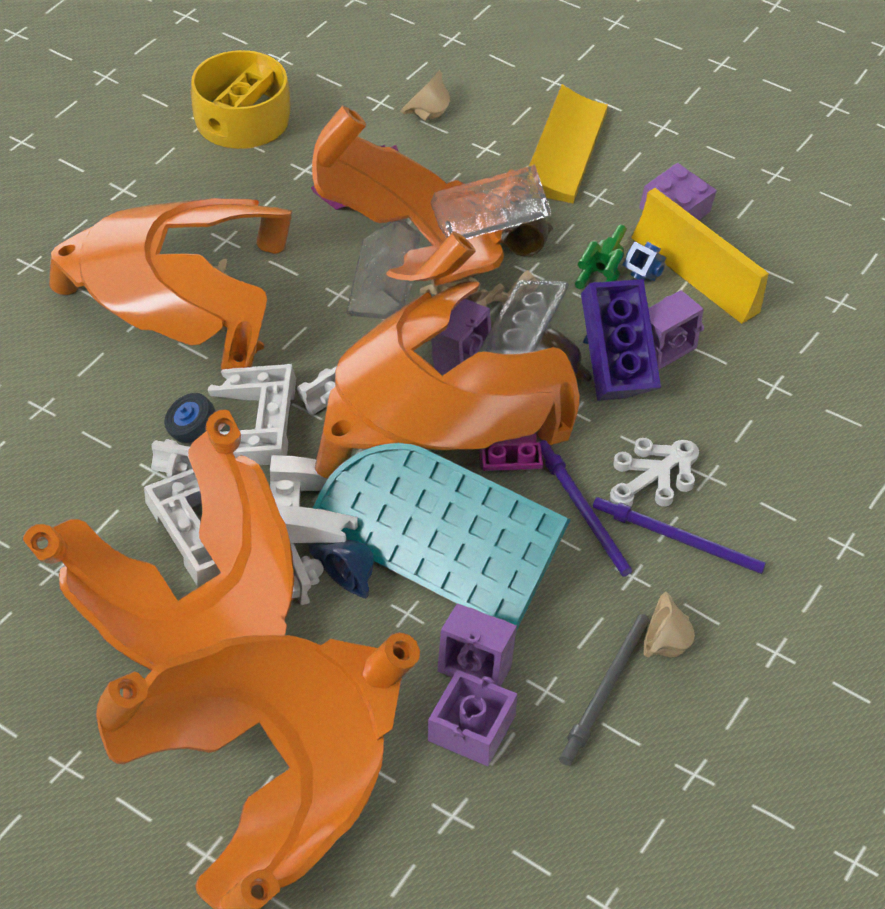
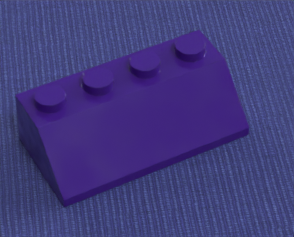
[581,279,661,401]

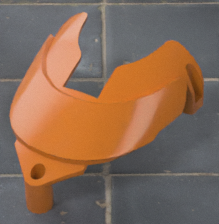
[312,105,532,286]
[49,198,293,370]
[315,281,580,479]
[23,410,294,670]
[96,632,420,909]

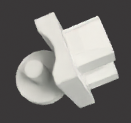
[297,366,337,415]
[151,439,193,478]
[290,543,324,605]

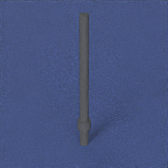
[559,614,649,766]

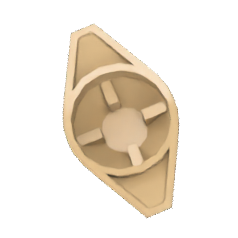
[401,70,450,121]
[644,591,695,657]

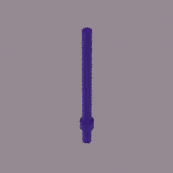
[540,440,632,577]
[593,497,766,574]

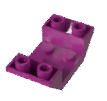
[478,432,543,471]

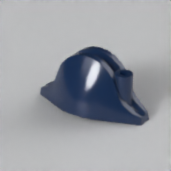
[309,540,374,599]

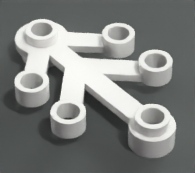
[609,438,699,506]

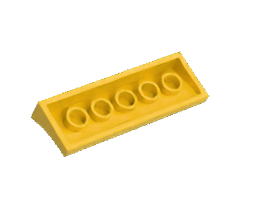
[525,84,608,204]
[631,188,769,324]

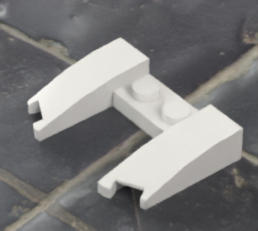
[208,364,296,465]
[270,455,358,543]
[144,469,221,586]

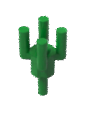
[574,224,627,289]

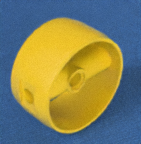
[191,50,291,149]

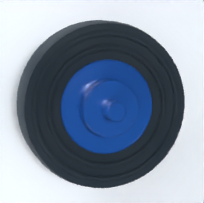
[164,393,216,443]

